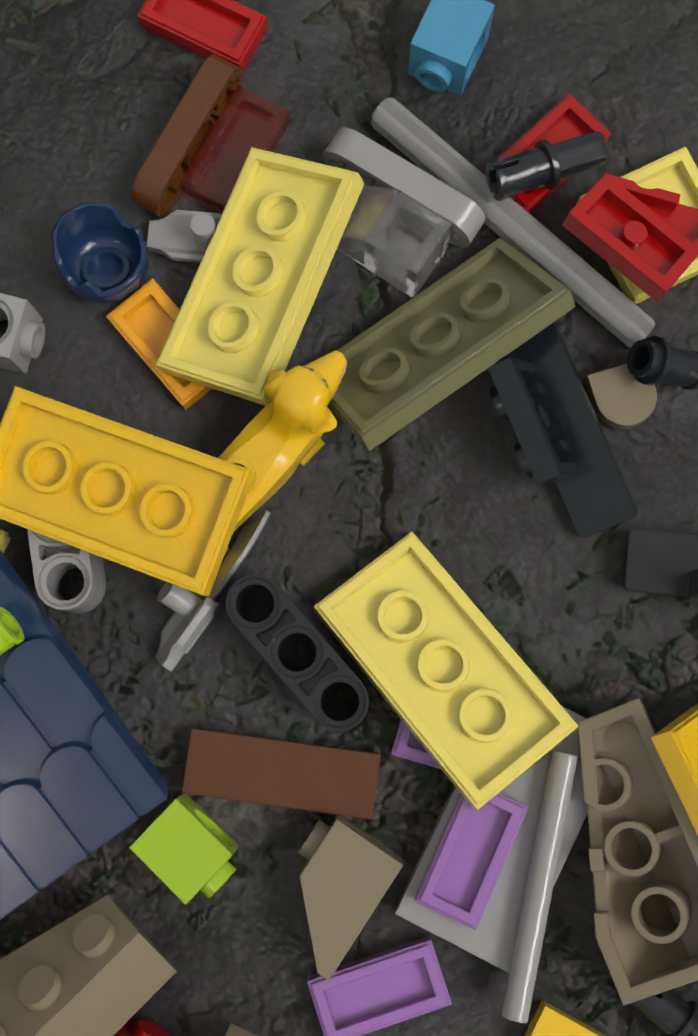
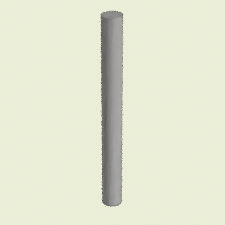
[501,750,578,1023]

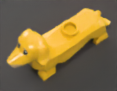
[218,350,347,556]

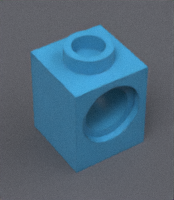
[408,0,495,96]

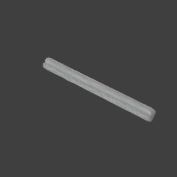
[371,97,655,348]

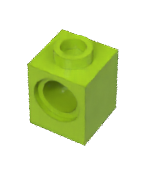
[129,793,239,905]

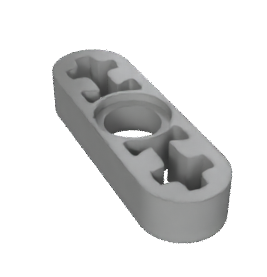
[322,127,486,247]

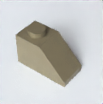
[298,815,403,981]

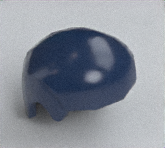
[51,203,149,303]

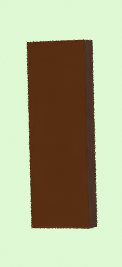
[182,728,381,819]

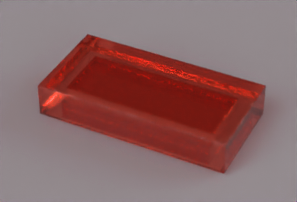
[181,85,291,212]

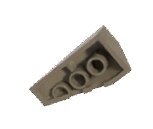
[578,698,698,1006]

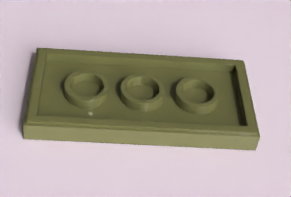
[328,238,576,451]

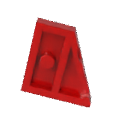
[562,173,698,303]

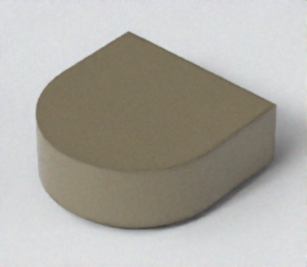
[584,364,657,430]

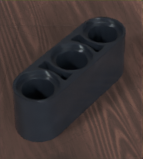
[225,574,369,731]

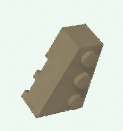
[0,895,177,1036]

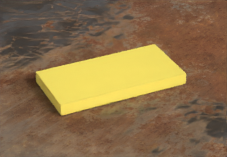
[156,147,364,406]
[314,532,578,812]

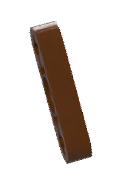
[132,54,244,218]

